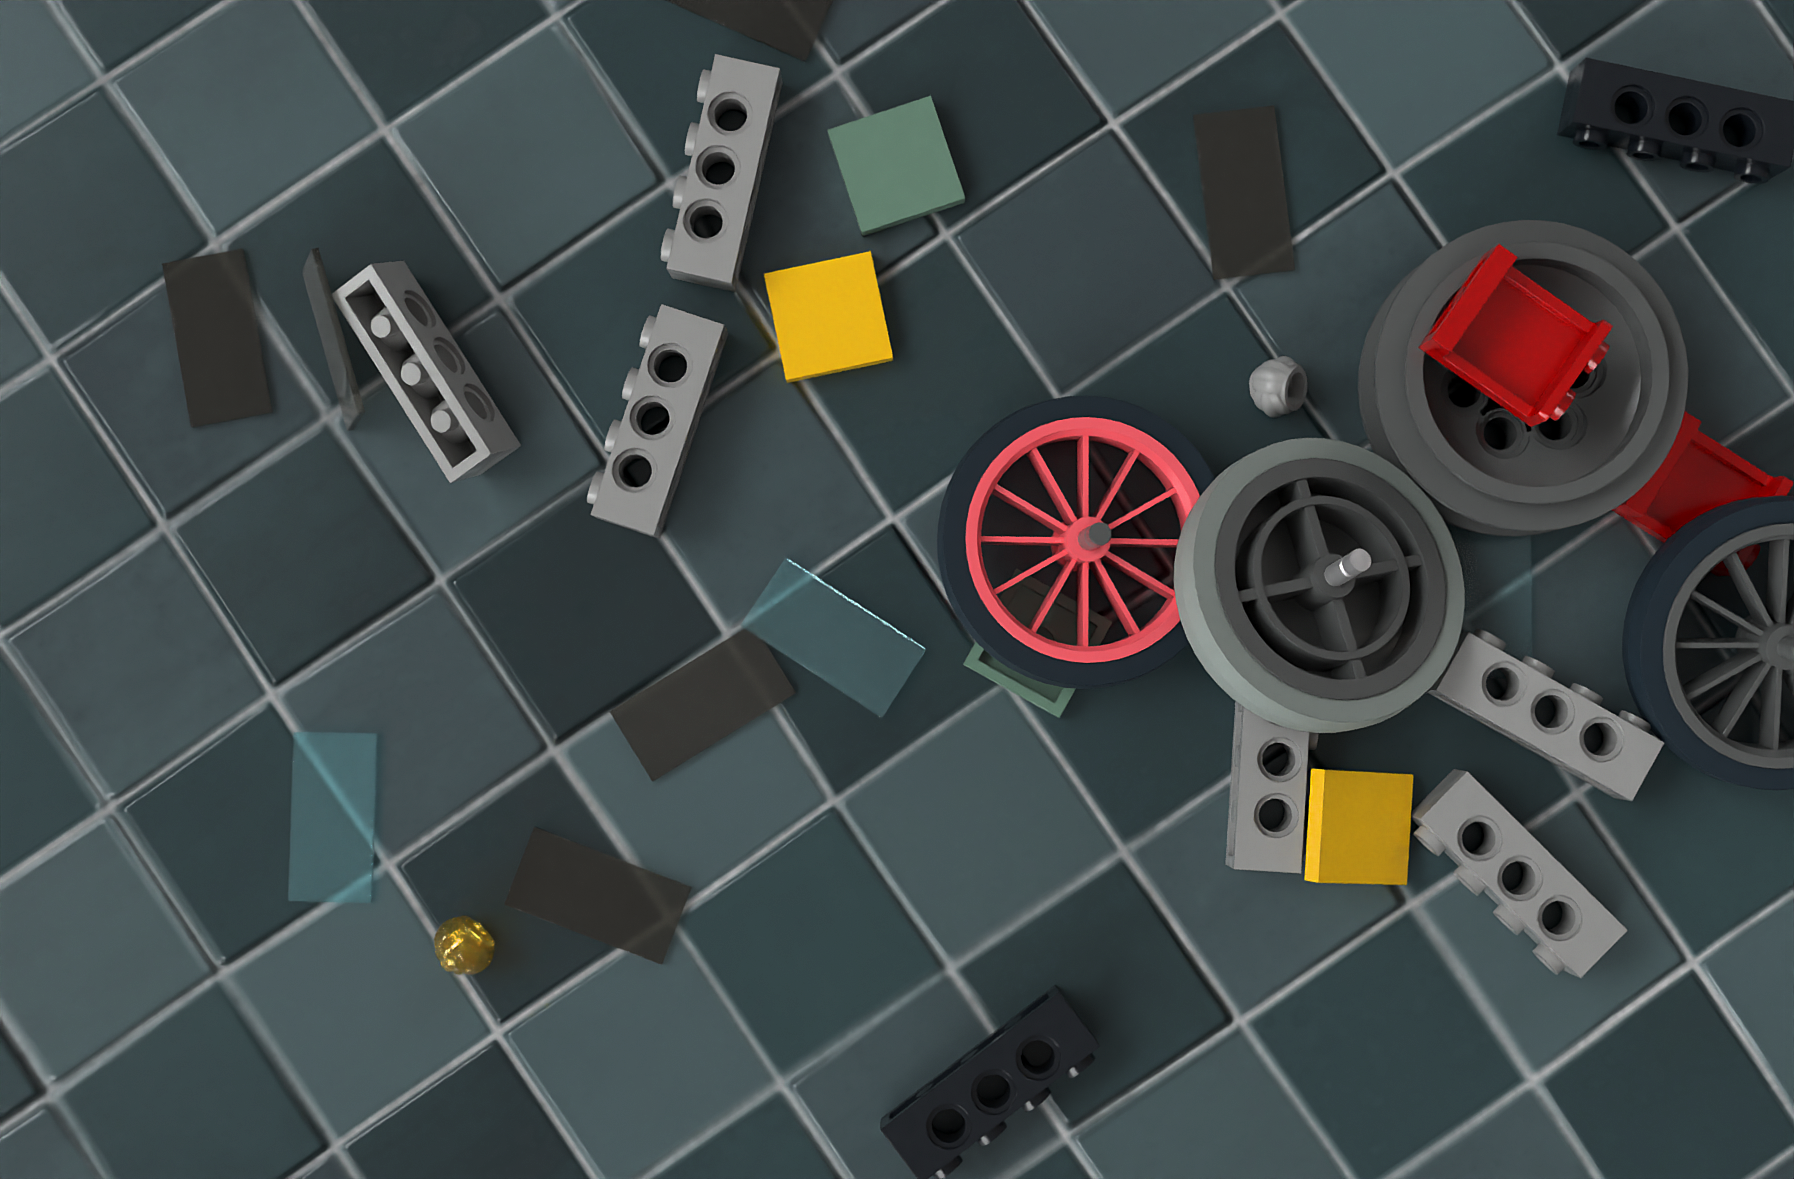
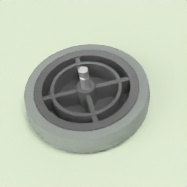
[1174,438,1465,733]

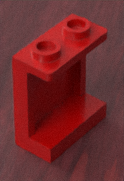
[1418,244,1613,427]
[1612,411,1794,576]

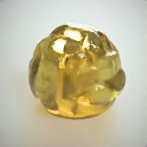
[434,915,495,975]

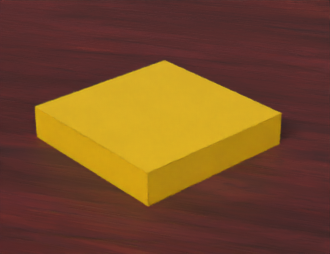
[764,251,893,383]
[1304,768,1413,885]

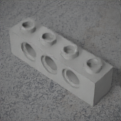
[661,54,783,292]
[331,261,521,483]
[587,304,728,539]
[1427,629,1664,801]
[1225,701,1318,874]
[1411,769,1628,978]

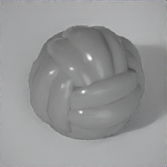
[1249,356,1307,418]

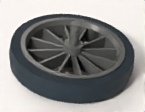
[1622,496,1794,790]

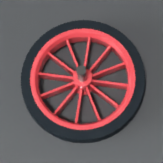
[937,395,1215,689]

